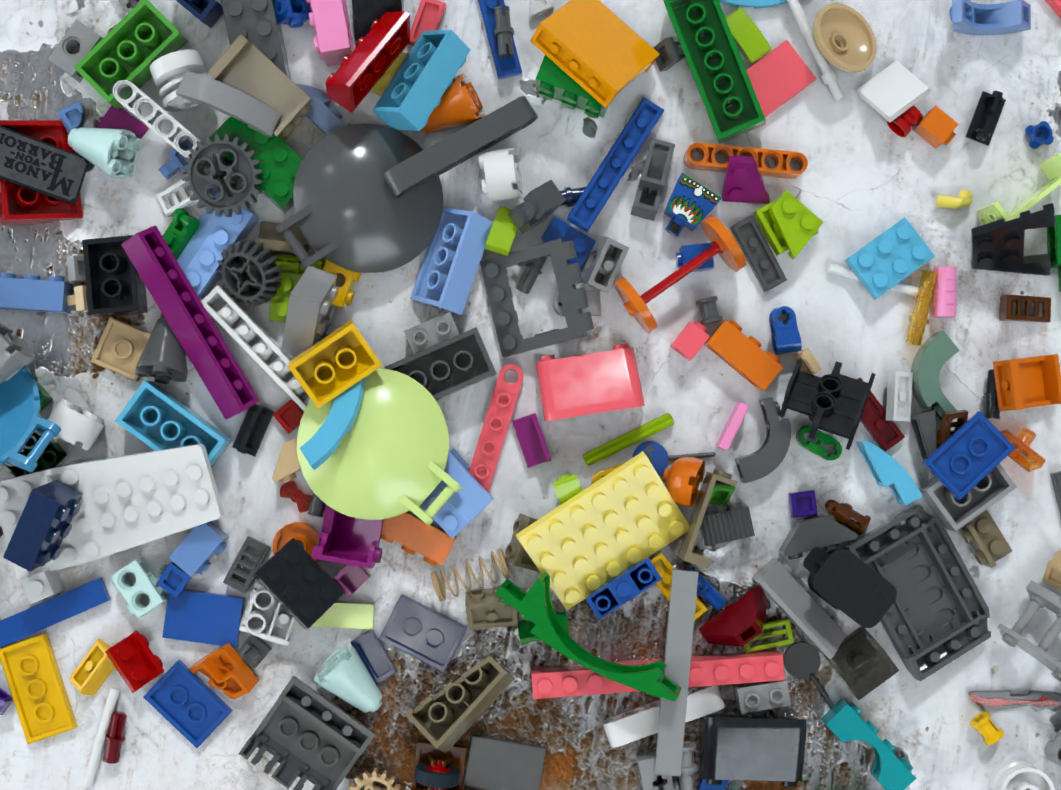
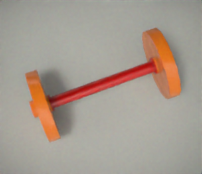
[613,215,747,334]

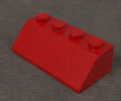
[325,11,410,113]

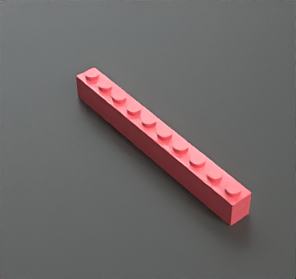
[531,650,785,699]

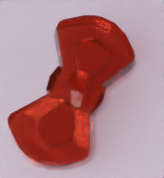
[280,480,312,513]

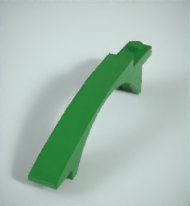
[495,571,681,701]

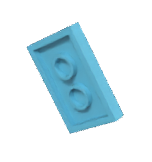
[845,218,935,300]

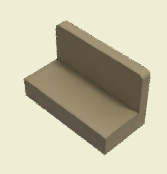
[255,221,309,255]

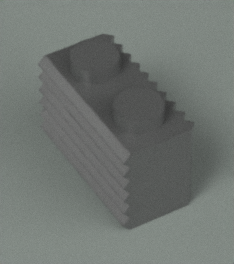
[700,502,755,546]

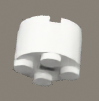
[479,148,522,202]
[48,399,104,451]

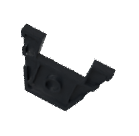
[971,203,1055,276]

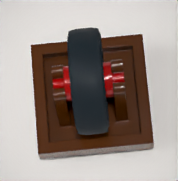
[411,740,467,790]

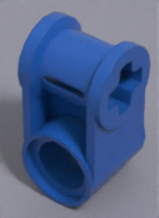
[769,306,802,355]

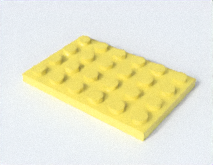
[516,451,689,610]

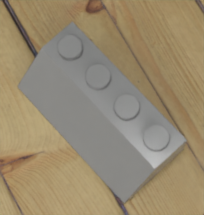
[752,558,846,659]

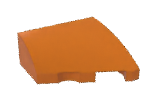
[189,643,259,700]

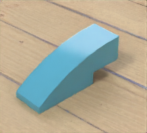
[856,440,923,505]

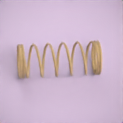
[431,548,511,602]

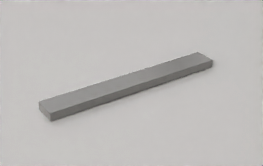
[654,569,699,777]

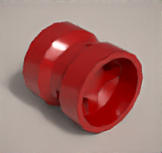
[887,105,923,138]

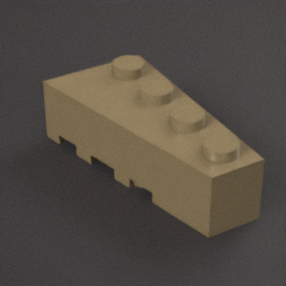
[404,656,515,753]

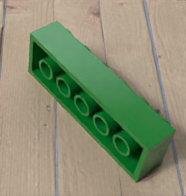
[663,0,766,144]

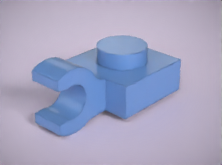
[158,138,193,180]

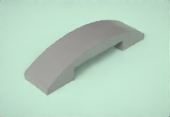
[176,71,281,138]

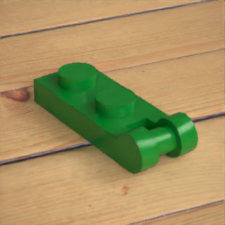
[162,209,200,260]

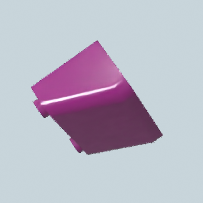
[311,504,384,569]

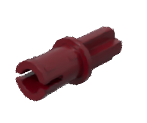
[103,711,127,764]

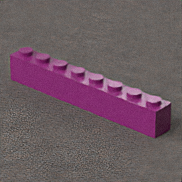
[121,225,259,420]

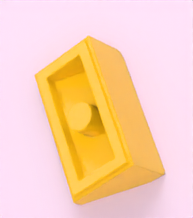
[69,639,115,696]

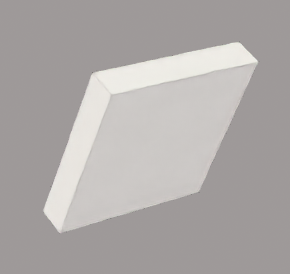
[857,60,930,122]

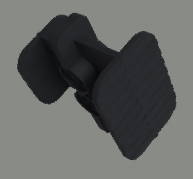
[780,359,876,450]
[803,547,897,628]

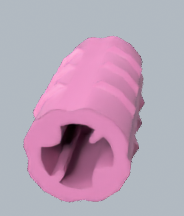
[932,266,958,317]

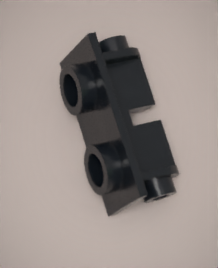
[965,91,1006,146]
[232,404,275,457]

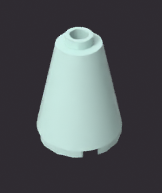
[314,644,382,713]

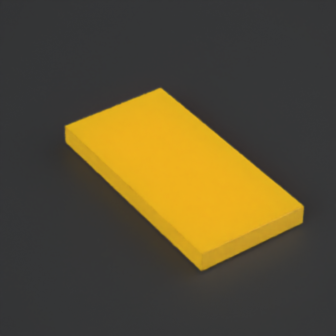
[0,633,78,744]

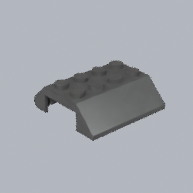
[239,676,376,790]

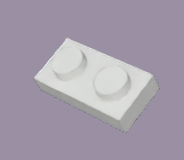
[886,371,913,422]

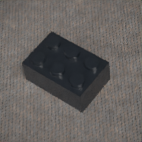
[82,235,148,317]
[253,538,345,629]

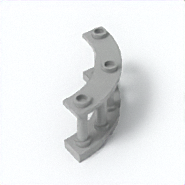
[997,580,1061,682]

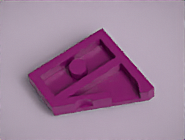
[721,156,770,204]

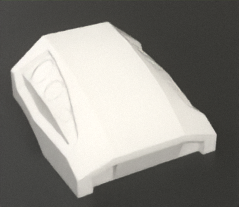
[239,581,295,646]

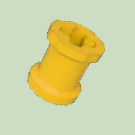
[970,711,1004,746]

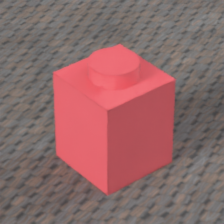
[670,321,710,361]

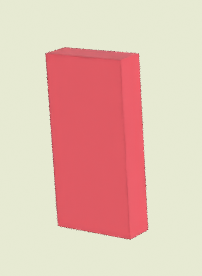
[409,0,446,46]

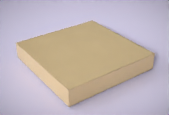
[90,317,151,382]

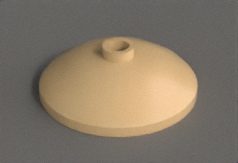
[813,3,877,73]

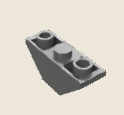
[779,514,858,560]

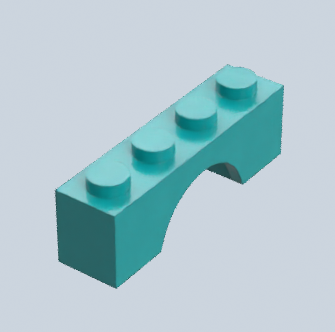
[821,699,916,790]

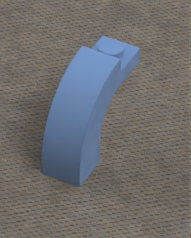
[949,0,1031,35]

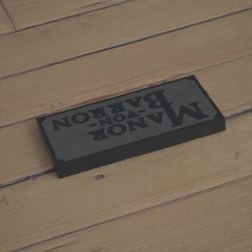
[0,126,89,206]

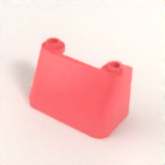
[536,343,645,421]

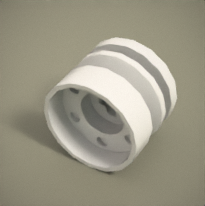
[149,49,208,112]

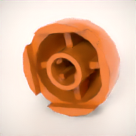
[662,457,706,508]

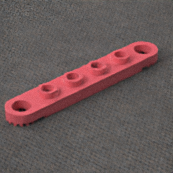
[469,364,523,492]

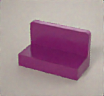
[512,413,551,468]

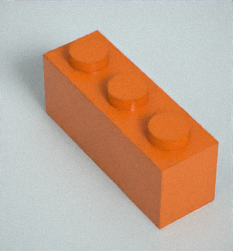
[704,320,784,391]
[381,511,457,566]

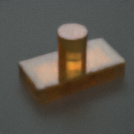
[1001,428,1046,472]

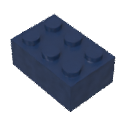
[3,480,83,571]

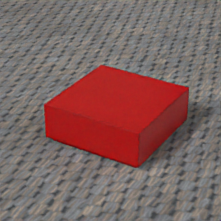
[273,399,304,434]

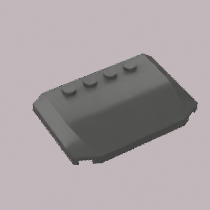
[844,505,991,681]

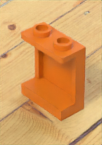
[993,354,1061,411]

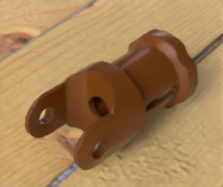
[825,500,871,536]

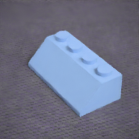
[177,191,259,299]
[410,207,493,316]
[421,451,494,538]

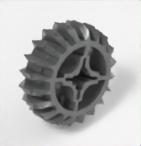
[217,239,284,307]

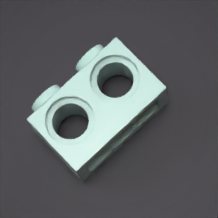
[110,557,168,618]

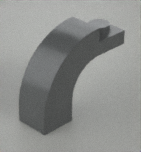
[735,397,791,483]

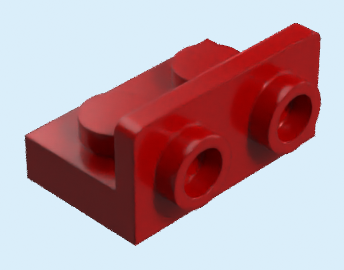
[105,630,164,693]

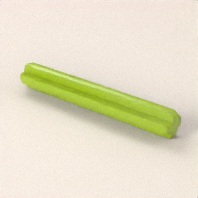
[582,413,674,466]

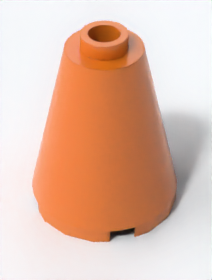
[420,74,485,134]

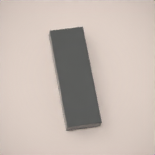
[730,215,787,292]

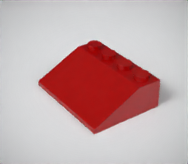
[0,120,83,226]

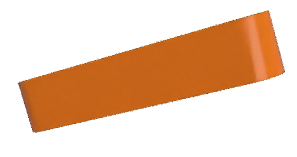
[684,143,808,179]

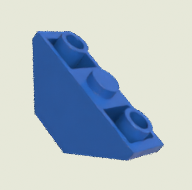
[585,558,662,620]

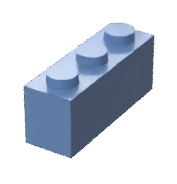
[0,273,73,313]

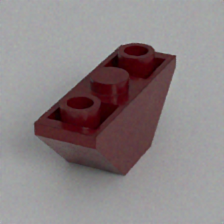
[699,586,769,647]

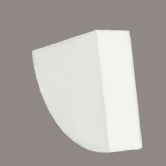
[529,0,554,20]

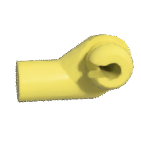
[936,190,973,209]

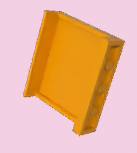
[530,0,660,108]

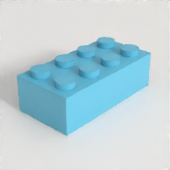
[372,30,471,131]
[115,381,232,468]

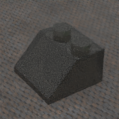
[822,626,899,700]

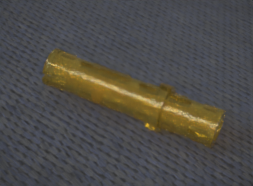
[905,270,939,346]

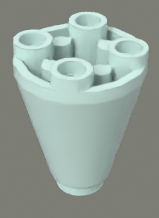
[68,128,142,179]

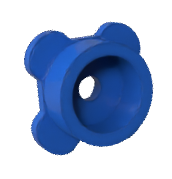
[1025,121,1054,149]

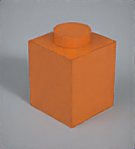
[913,106,959,149]

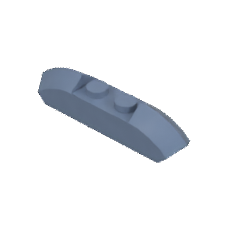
[296,84,351,135]

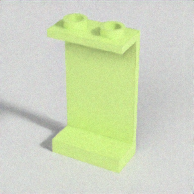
[977,152,1061,225]

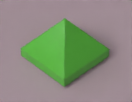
[708,483,736,506]

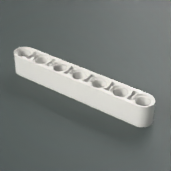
[113,80,258,205]

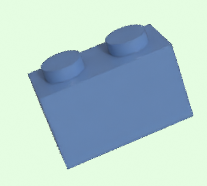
[169,521,229,577]

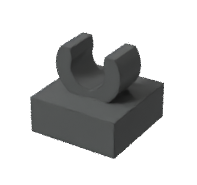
[653,37,685,72]
[237,634,272,669]

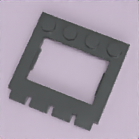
[480,238,594,358]

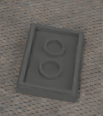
[464,734,546,790]

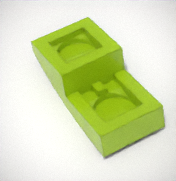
[726,8,771,64]

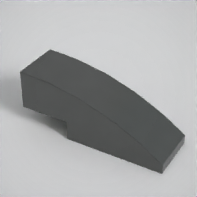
[630,138,675,221]

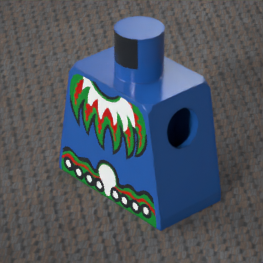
[664,173,721,237]

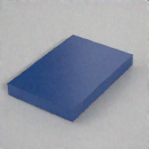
[922,411,1015,500]
[162,589,245,648]
[143,659,233,748]

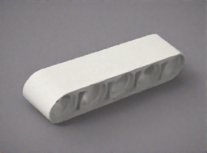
[602,685,725,748]

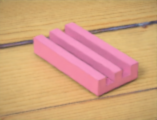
[716,402,749,450]

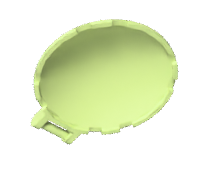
[297,368,462,526]

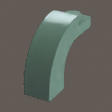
[911,331,960,421]

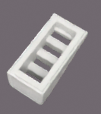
[156,180,214,217]

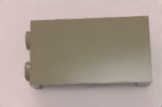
[207,34,313,137]
[678,469,737,569]

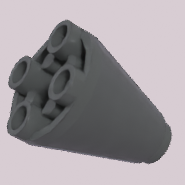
[135,313,188,384]

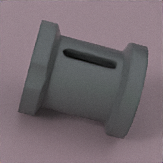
[695,296,723,325]

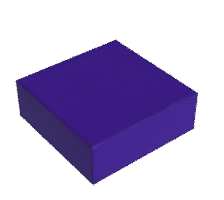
[789,490,818,518]

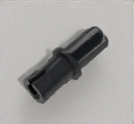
[983,369,1000,419]

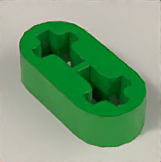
[796,426,842,461]

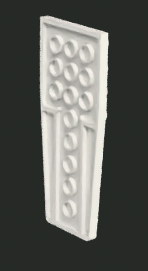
[0,444,224,579]

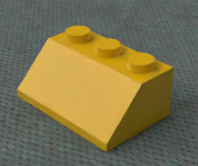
[288,319,382,409]

